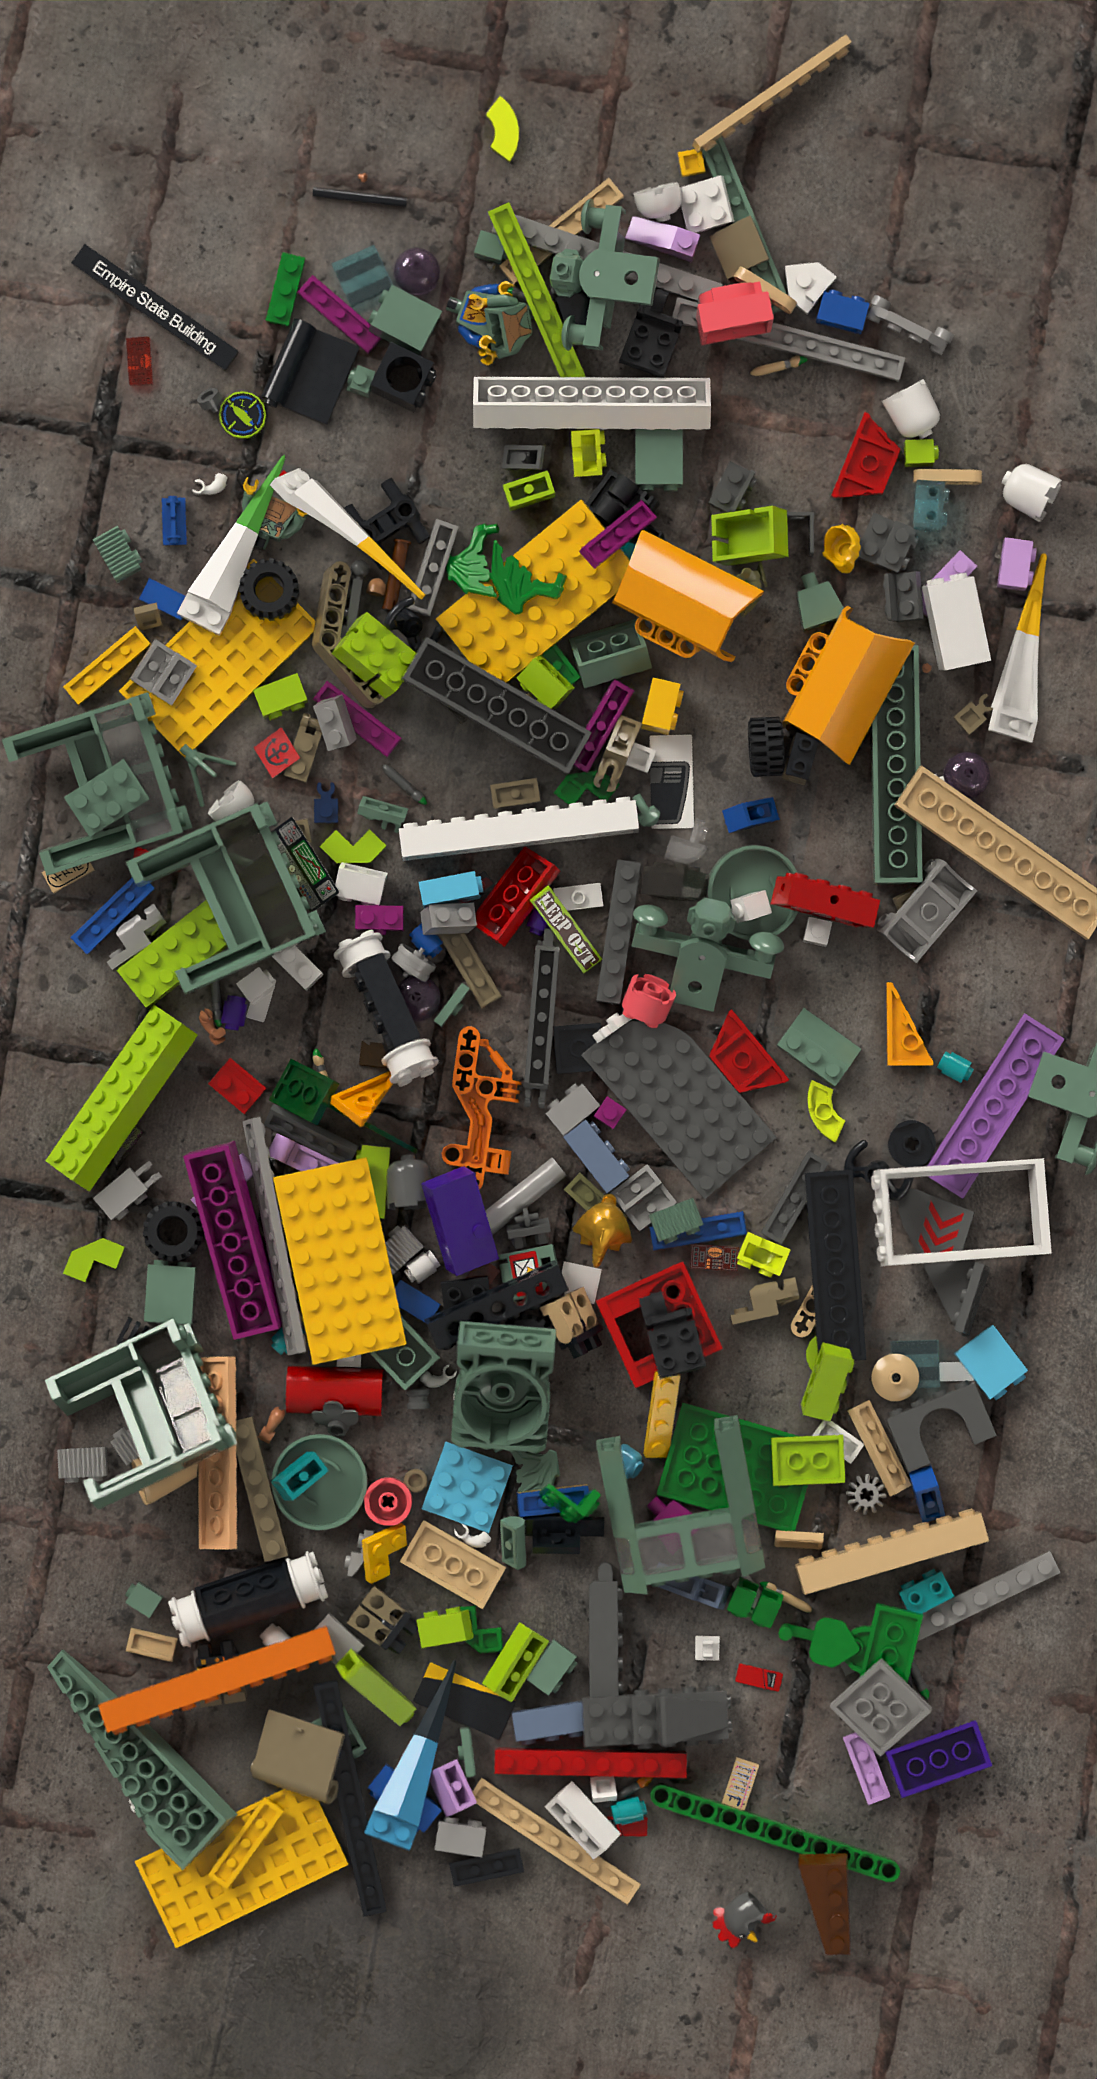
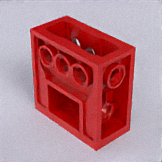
[596,1261,723,1388]

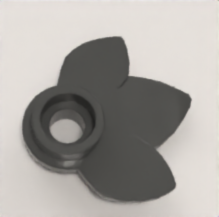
[311,1401,359,1437]

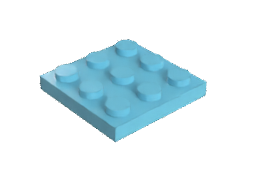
[422,1442,513,1533]

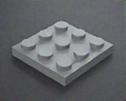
[830,1658,932,1756]

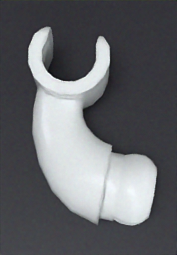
[192,473,227,495]
[420,1364,457,1388]
[454,1524,491,1548]

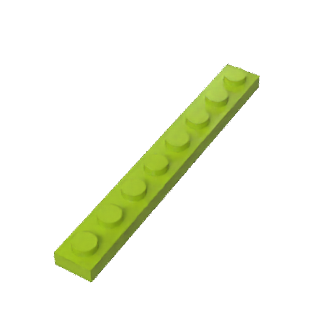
[488,202,586,377]

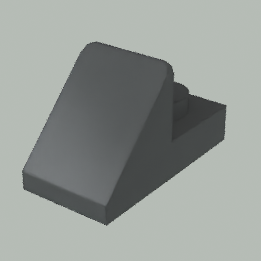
[502,445,545,474]

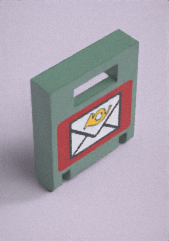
[498,1244,558,1300]

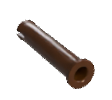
[382,539,412,611]

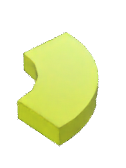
[486,96,519,163]
[807,1080,845,1143]

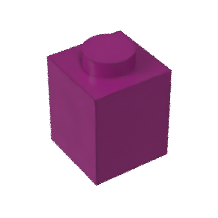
[593,1096,627,1130]

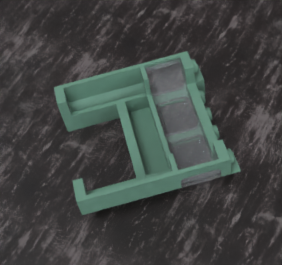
[2,692,192,876]

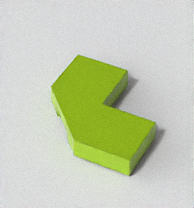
[320,829,387,864]
[63,1238,125,1282]

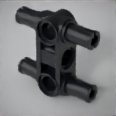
[344,478,430,570]

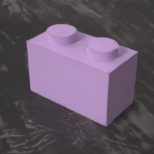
[997,537,1037,591]
[429,1759,477,1817]

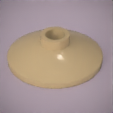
[871,1354,919,1401]

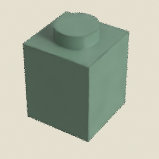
[474,230,508,265]
[125,1581,164,1618]

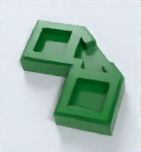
[554,770,620,805]
[452,1605,503,1654]

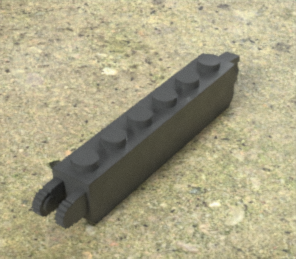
[524,928,560,1109]
[589,1561,623,1697]

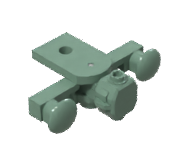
[550,199,660,351]
[632,898,784,1012]
[1027,1043,1097,1175]

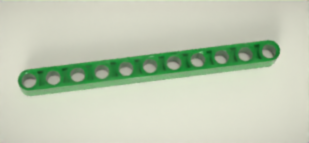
[650,1783,900,1882]

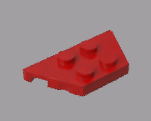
[831,412,900,498]
[709,1009,789,1093]

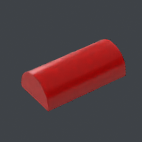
[475,846,561,948]
[286,1366,383,1416]

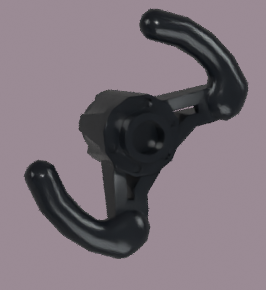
[384,596,443,652]
[844,1140,914,1201]

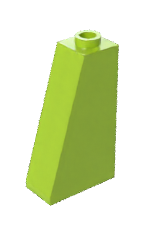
[335,1648,416,1726]

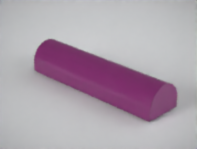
[573,679,634,773]

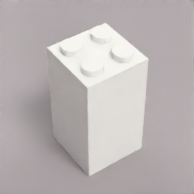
[921,573,991,670]

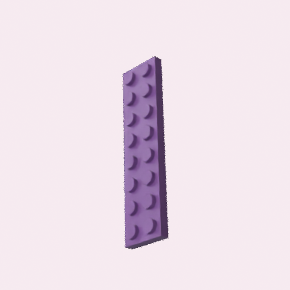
[927,1013,1064,1199]

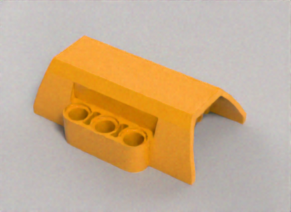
[612,530,764,662]
[782,606,915,765]

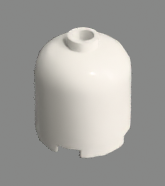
[882,379,940,440]
[1002,464,1062,522]

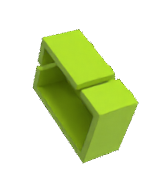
[711,506,789,566]
[331,612,416,699]

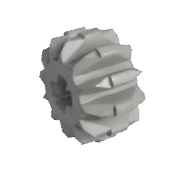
[846,1474,887,1515]

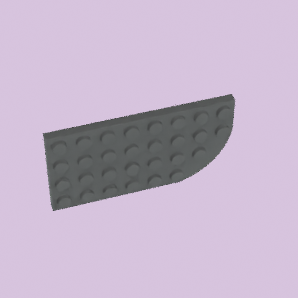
[581,1021,777,1199]

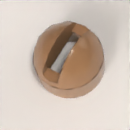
[366,578,386,597]

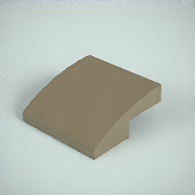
[710,215,770,280]

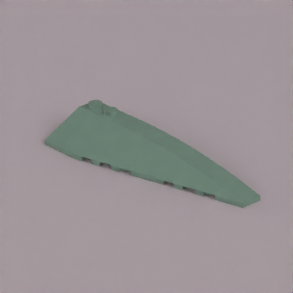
[47,1650,238,1870]

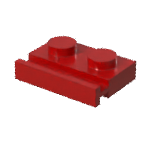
[208,1058,267,1115]

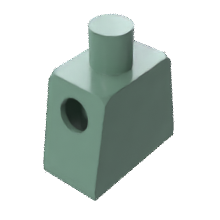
[796,572,844,632]

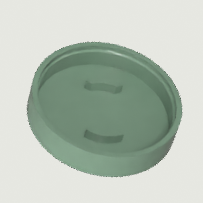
[706,845,798,940]
[272,1434,368,1530]

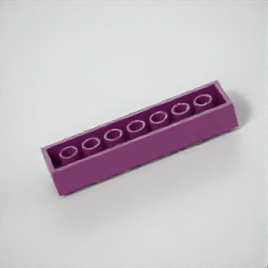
[183,1141,282,1340]

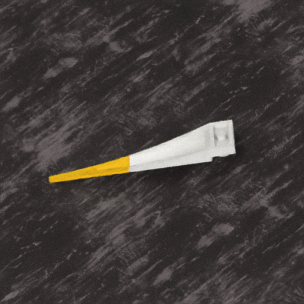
[270,468,425,599]
[988,553,1047,742]

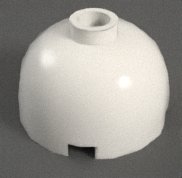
[634,182,682,222]
[208,780,254,827]

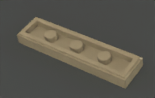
[438,933,502,1009]

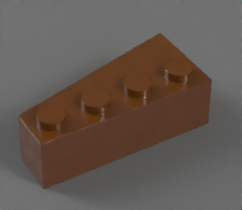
[798,1854,851,1955]

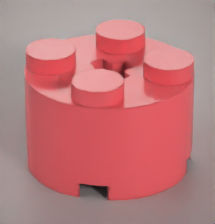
[622,974,676,1028]
[364,1477,413,1526]

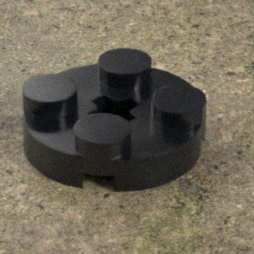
[888,1120,936,1167]

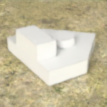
[785,262,837,314]

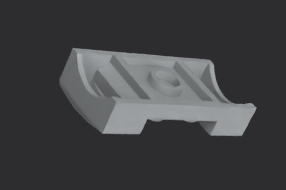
[877,858,977,963]

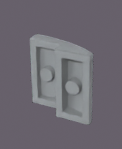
[130,639,197,705]
[610,1164,678,1233]

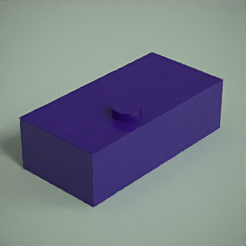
[421,1166,499,1276]
[885,1720,992,1799]

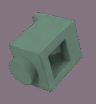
[346,365,376,398]

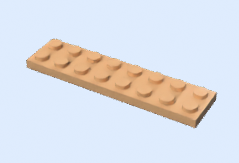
[198,1357,237,1549]

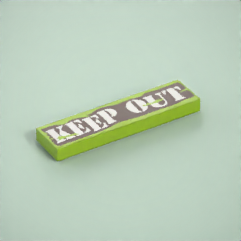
[530,886,602,974]

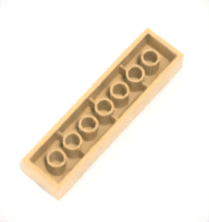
[795,1508,989,1594]

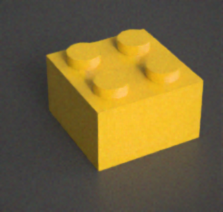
[641,678,684,735]

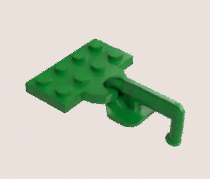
[779,1603,924,1683]

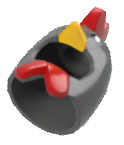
[713,1891,777,1948]

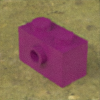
[355,905,404,935]

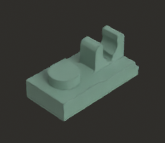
[357,796,408,833]

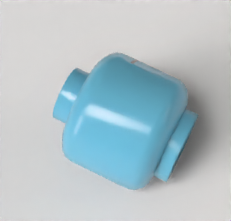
[622,1444,644,1479]

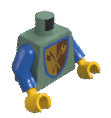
[446,281,515,353]

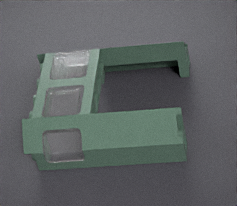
[596,1415,766,1594]

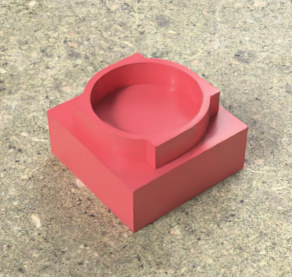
[696,281,774,346]

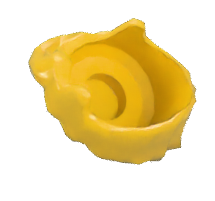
[822,523,861,574]

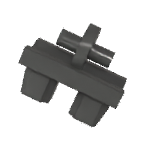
[506,1208,551,1249]

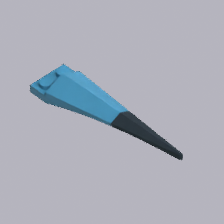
[364,1660,456,1851]

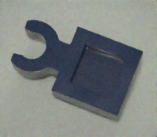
[314,782,338,824]

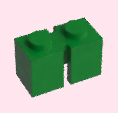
[727,1577,784,1629]

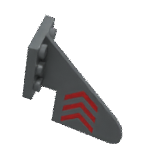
[899,1189,990,1336]

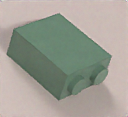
[368,285,442,355]
[635,429,683,492]
[144,1260,197,1325]

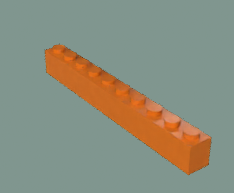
[98,1625,336,1735]

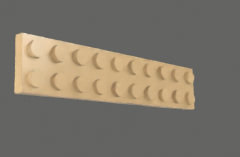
[894,766,1097,940]

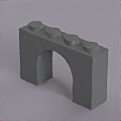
[885,1380,997,1472]

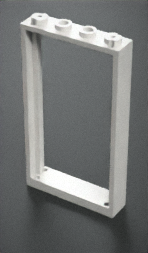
[871,1158,1052,1266]

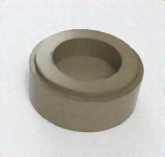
[404,1469,428,1493]

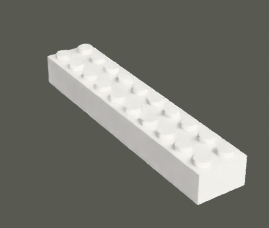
[473,377,711,430]
[399,797,639,861]

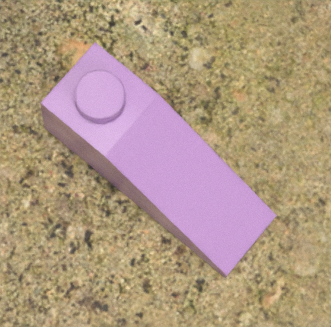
[625,216,700,262]

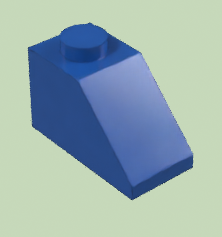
[722,797,780,833]
[908,1466,945,1523]

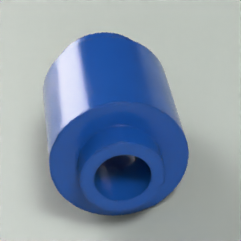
[409,923,444,958]

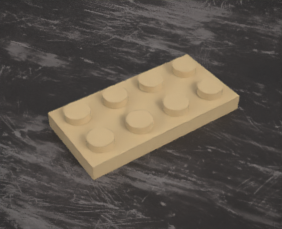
[400,1520,506,1609]

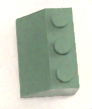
[569,619,652,688]
[776,1008,861,1088]

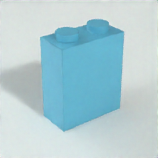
[418,871,483,908]
[954,1325,1028,1400]

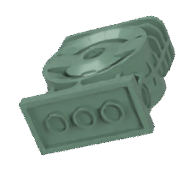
[451,1321,556,1454]

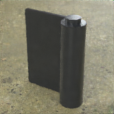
[261,318,360,425]

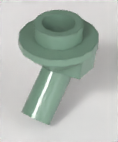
[632,794,660,827]

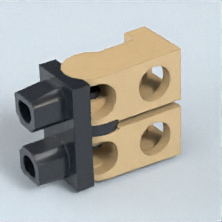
[540,1287,603,1359]

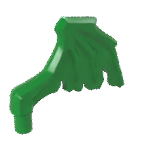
[446,524,499,597]
[489,540,567,615]

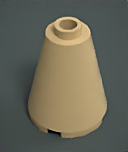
[131,1458,198,1505]

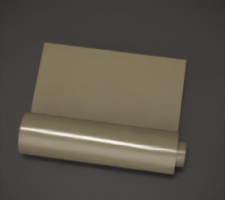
[250,1709,345,1804]

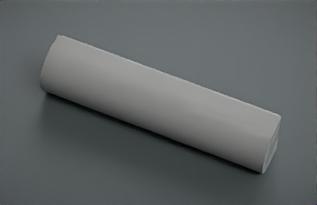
[407,519,459,617]
[485,1158,567,1235]

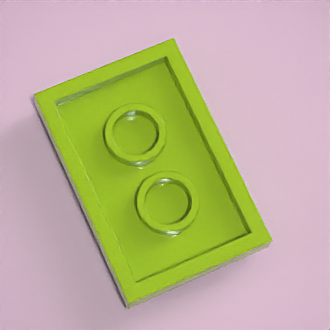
[771,1435,845,1486]

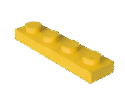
[63,626,151,705]
[643,1371,680,1458]
[208,1797,284,1889]

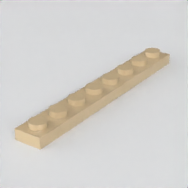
[692,35,852,153]
[472,1777,641,1905]

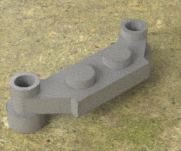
[866,295,954,355]

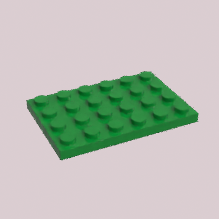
[656,1402,808,1532]

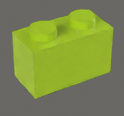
[503,470,555,511]
[517,655,575,710]
[253,673,308,720]
[416,1607,474,1648]

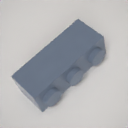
[563,1120,630,1194]
[512,1701,583,1745]

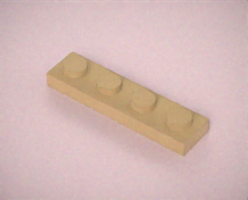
[848,1400,911,1496]

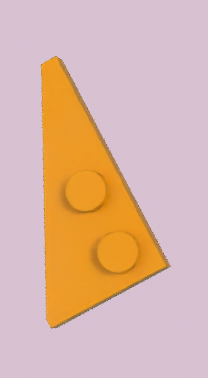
[886,982,933,1066]
[330,1071,394,1127]

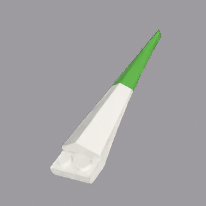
[177,455,285,636]

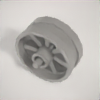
[391,943,436,982]

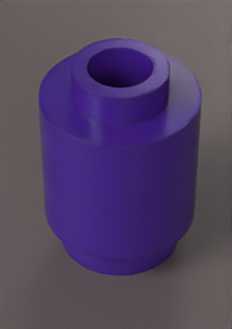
[526,907,550,937]
[221,995,248,1031]

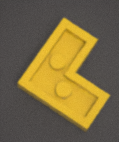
[362,1522,407,1584]

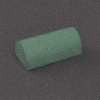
[500,1516,526,1570]

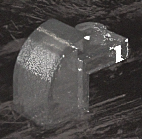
[664,818,708,865]

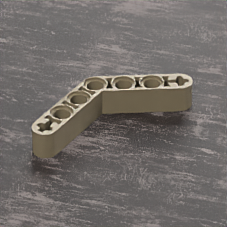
[312,561,385,708]

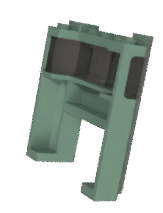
[126,802,326,994]
[45,1319,237,1510]

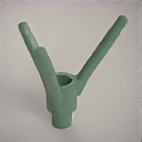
[179,744,236,807]

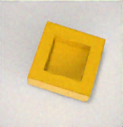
[678,149,705,177]

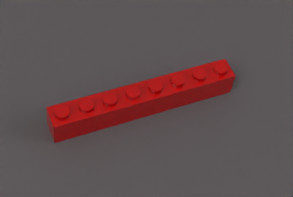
[495,1747,687,1778]

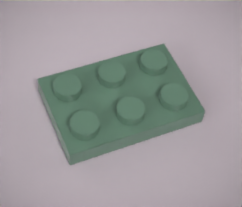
[64,759,150,837]

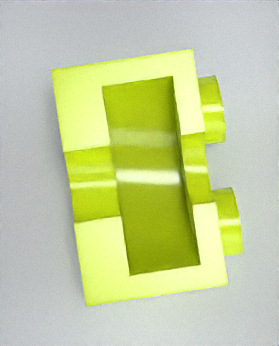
[571,429,606,477]
[737,1232,790,1278]

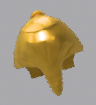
[572,1194,632,1268]

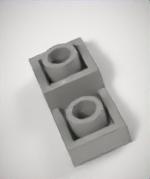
[344,1529,375,1576]

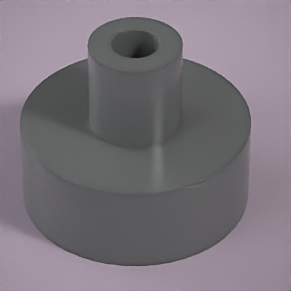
[197,388,222,413]

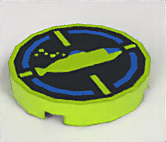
[219,391,266,439]

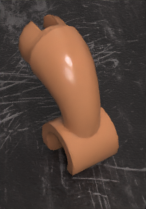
[199,1009,226,1045]
[258,1407,285,1444]

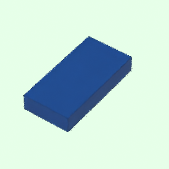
[139,578,186,621]
[395,1280,441,1322]

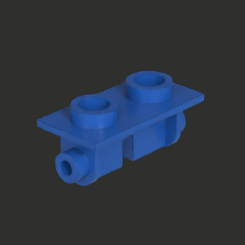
[162,496,187,546]

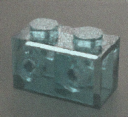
[912,480,949,532]

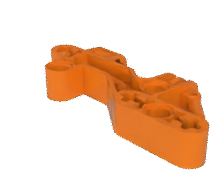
[442,1026,522,1190]

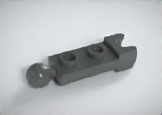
[340,560,369,638]

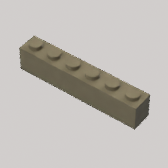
[236,1416,289,1562]

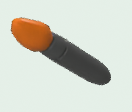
[602,1777,653,1808]

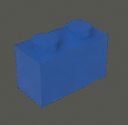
[816,290,870,335]

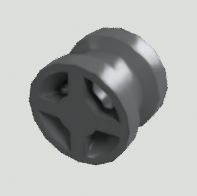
[406,1389,430,1409]

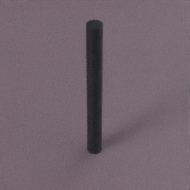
[312,187,407,207]

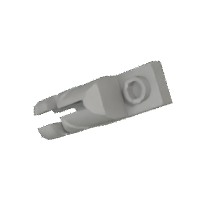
[107,904,166,971]

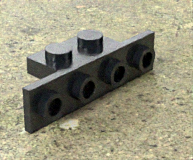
[509,1516,604,1554]

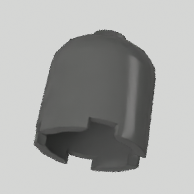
[387,1155,432,1210]

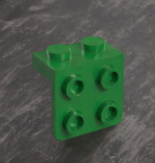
[539,1484,601,1523]

